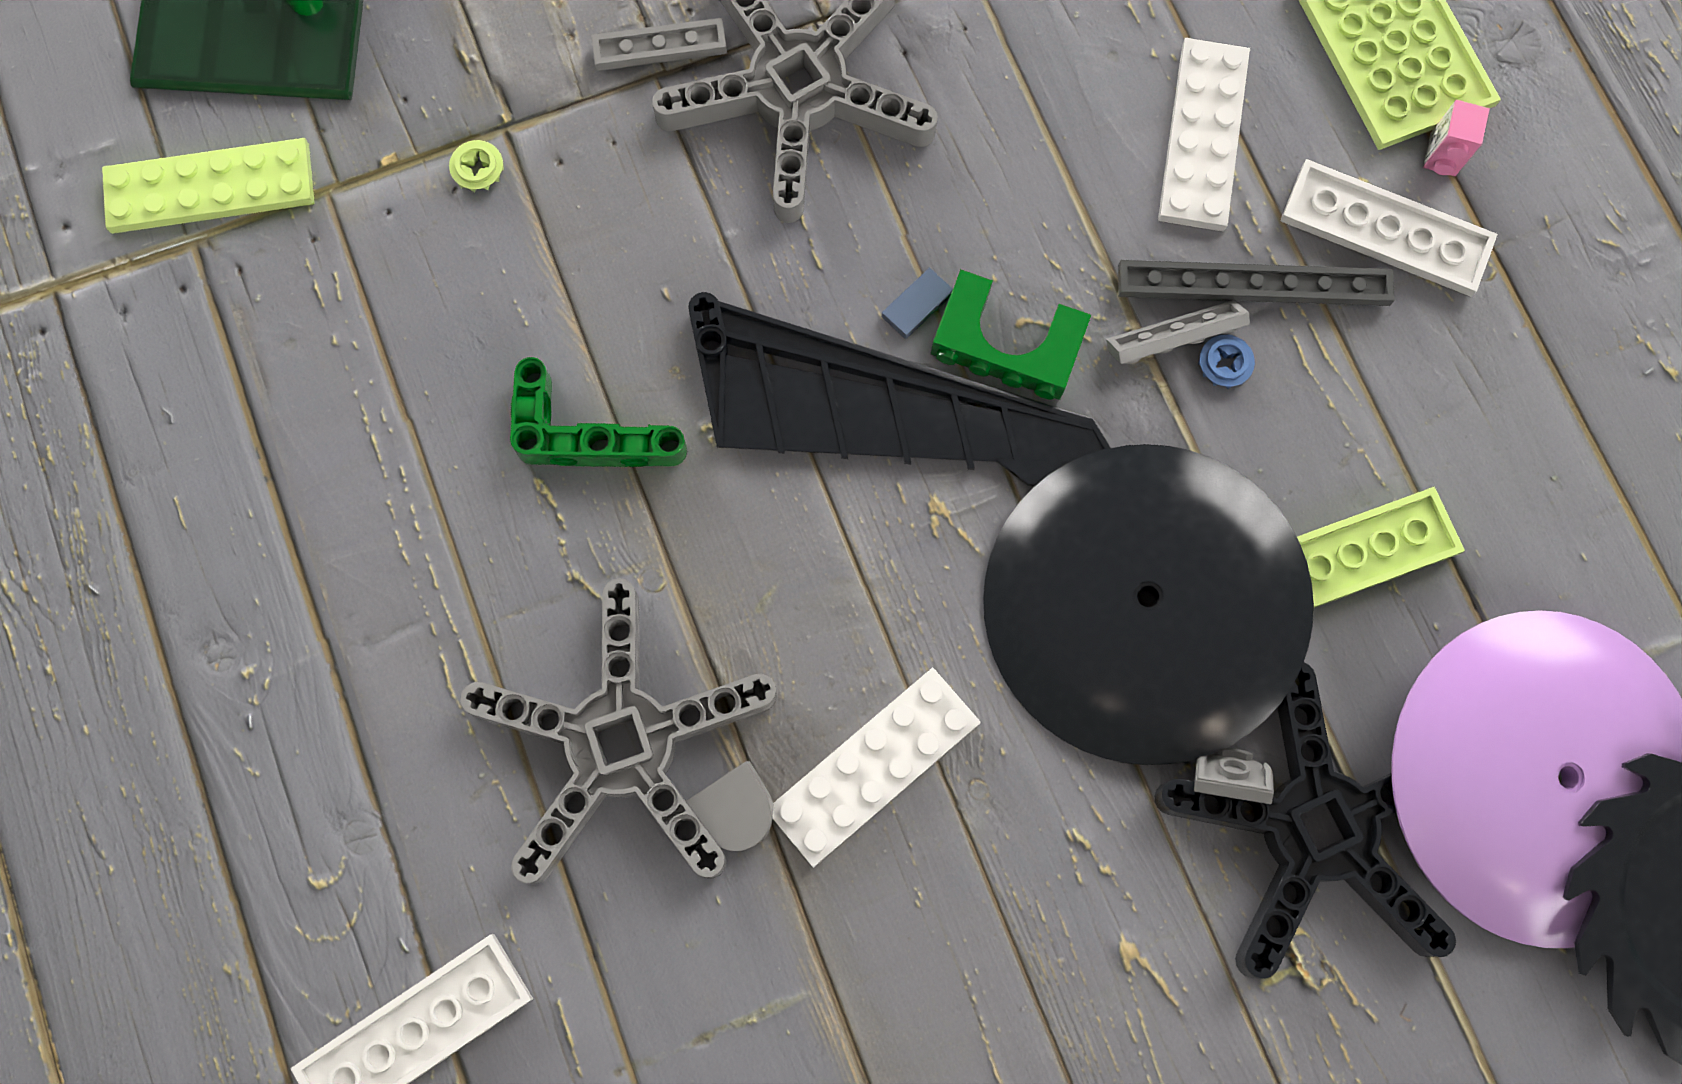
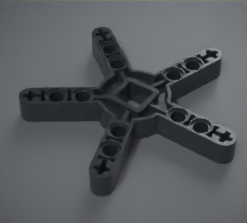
[1154,662,1456,979]

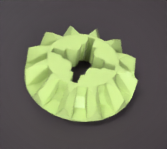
[449,140,504,193]

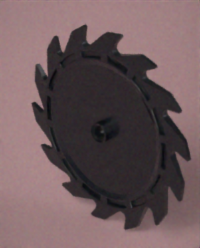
[1562,753,1682,1065]

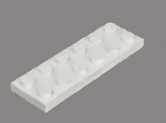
[1158,38,1250,232]
[1280,159,1498,297]
[773,667,981,868]
[290,934,533,1084]

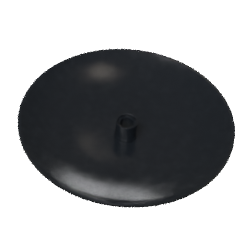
[983,444,1314,765]

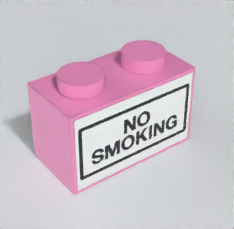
[1423,100,1490,176]

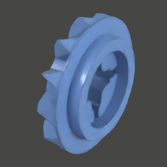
[1198,335,1255,389]

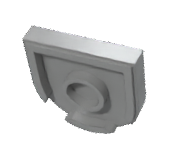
[1194,747,1274,804]
[686,761,774,851]

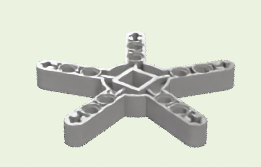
[652,0,938,223]
[460,578,777,884]

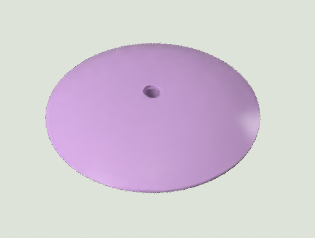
[1392,611,1682,948]

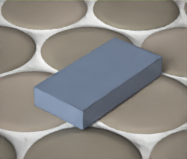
[881,267,953,339]

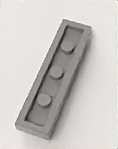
[591,18,727,71]
[1106,300,1250,364]

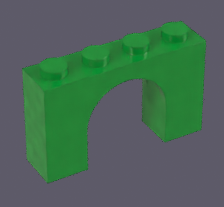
[931,269,1091,400]

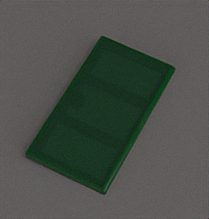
[130,0,364,100]

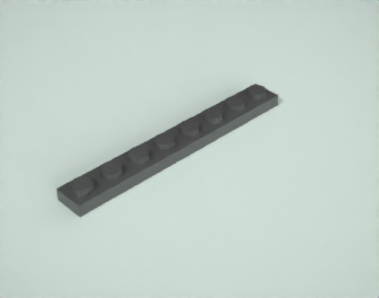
[1118,260,1395,306]

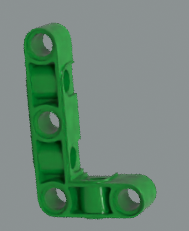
[510,357,688,467]

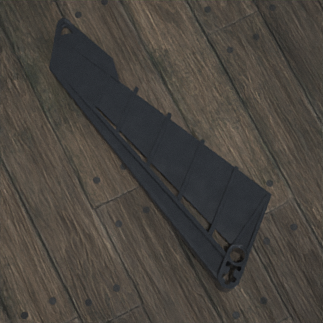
[688,292,1110,487]

